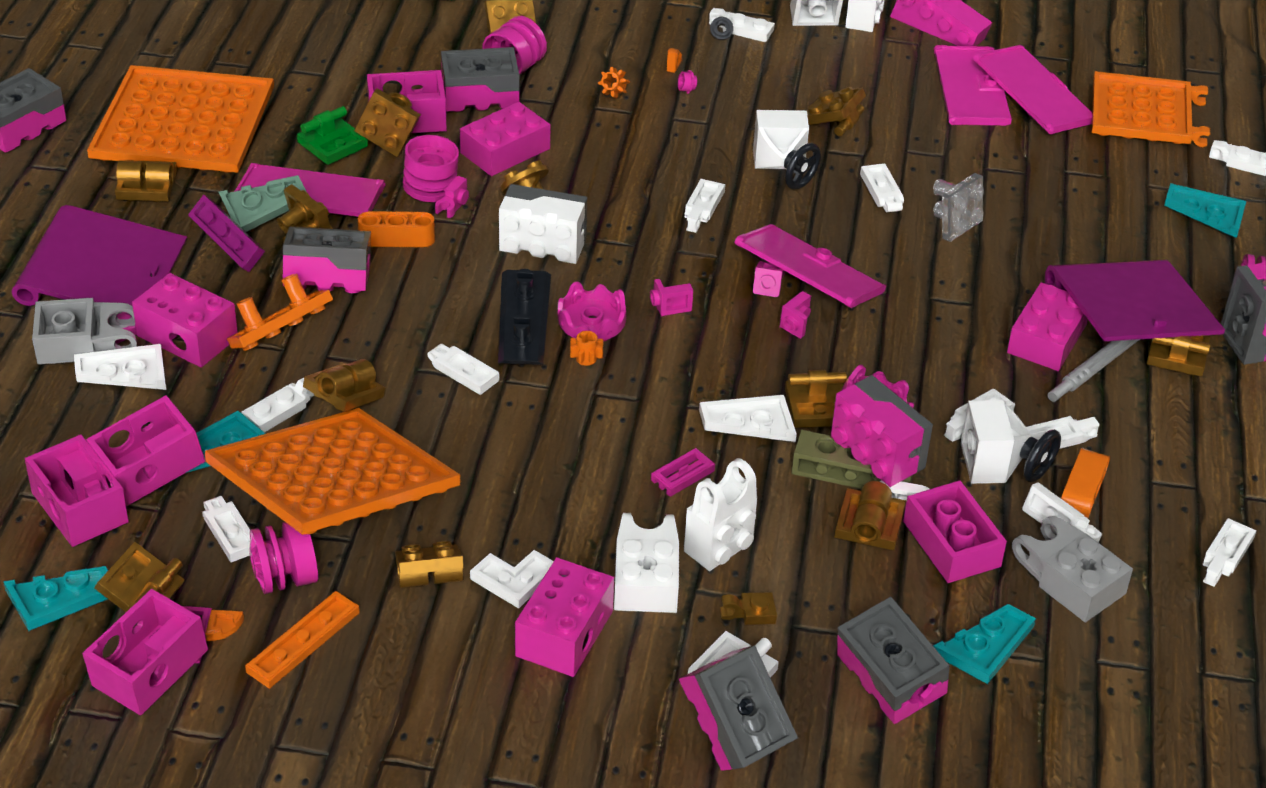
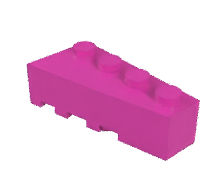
[890,0,993,46]

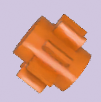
[598,67,630,98]
[570,331,603,366]

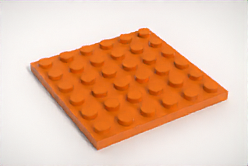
[87,65,274,173]
[205,408,460,535]

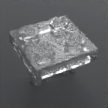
[933,173,984,242]

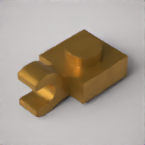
[720,592,777,625]

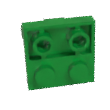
[297,106,368,165]

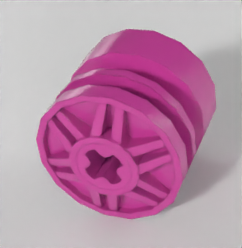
[483,16,547,75]
[403,135,459,202]
[249,522,318,594]

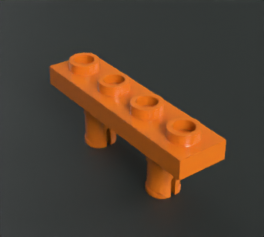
[227,273,333,351]

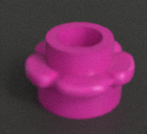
[678,70,697,94]

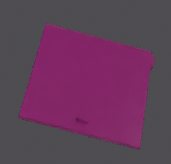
[12,205,187,317]
[1045,260,1225,341]

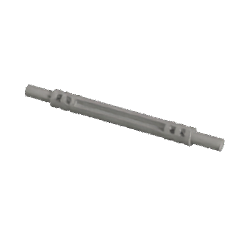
[1048,339,1140,402]

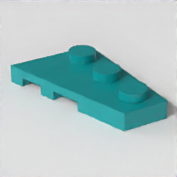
[1164,183,1246,238]
[186,411,266,473]
[3,566,108,631]
[933,604,1036,684]

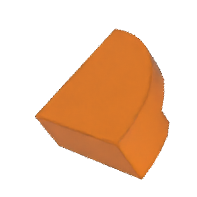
[667,48,682,73]
[205,610,244,641]

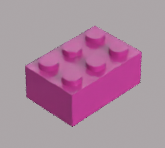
[460,102,550,176]
[1007,282,1088,371]
[903,480,1007,583]

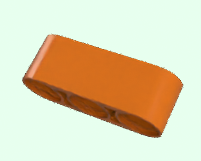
[357,211,435,247]
[1061,448,1110,518]

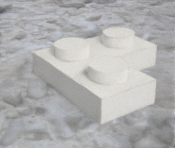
[470,550,554,608]

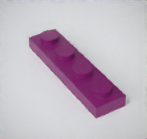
[188,194,265,272]

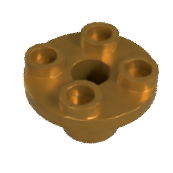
[500,160,549,194]

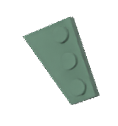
[219,175,307,232]

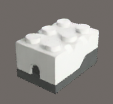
[499,184,587,264]

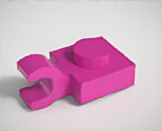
[435,176,469,218]

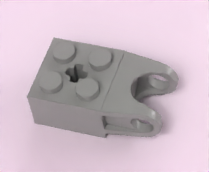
[32,298,137,364]
[1012,516,1133,623]

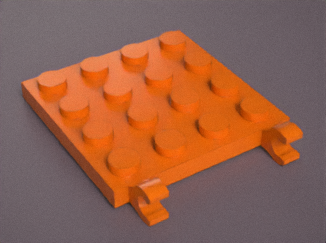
[1092,71,1210,147]

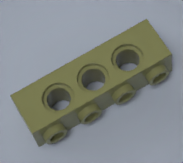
[792,430,914,489]

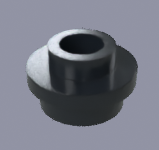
[710,17,734,40]

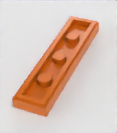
[245,591,359,689]

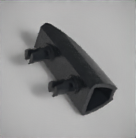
[498,269,551,365]

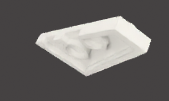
[74,344,166,390]
[699,395,797,442]

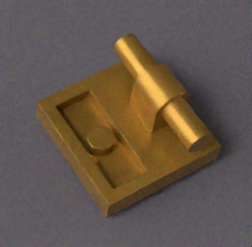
[807,87,866,136]
[1147,335,1211,377]
[785,370,847,428]
[94,542,185,612]

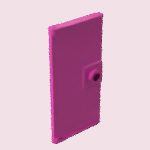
[934,45,1012,126]
[973,45,1093,134]
[234,163,386,217]
[734,224,886,308]

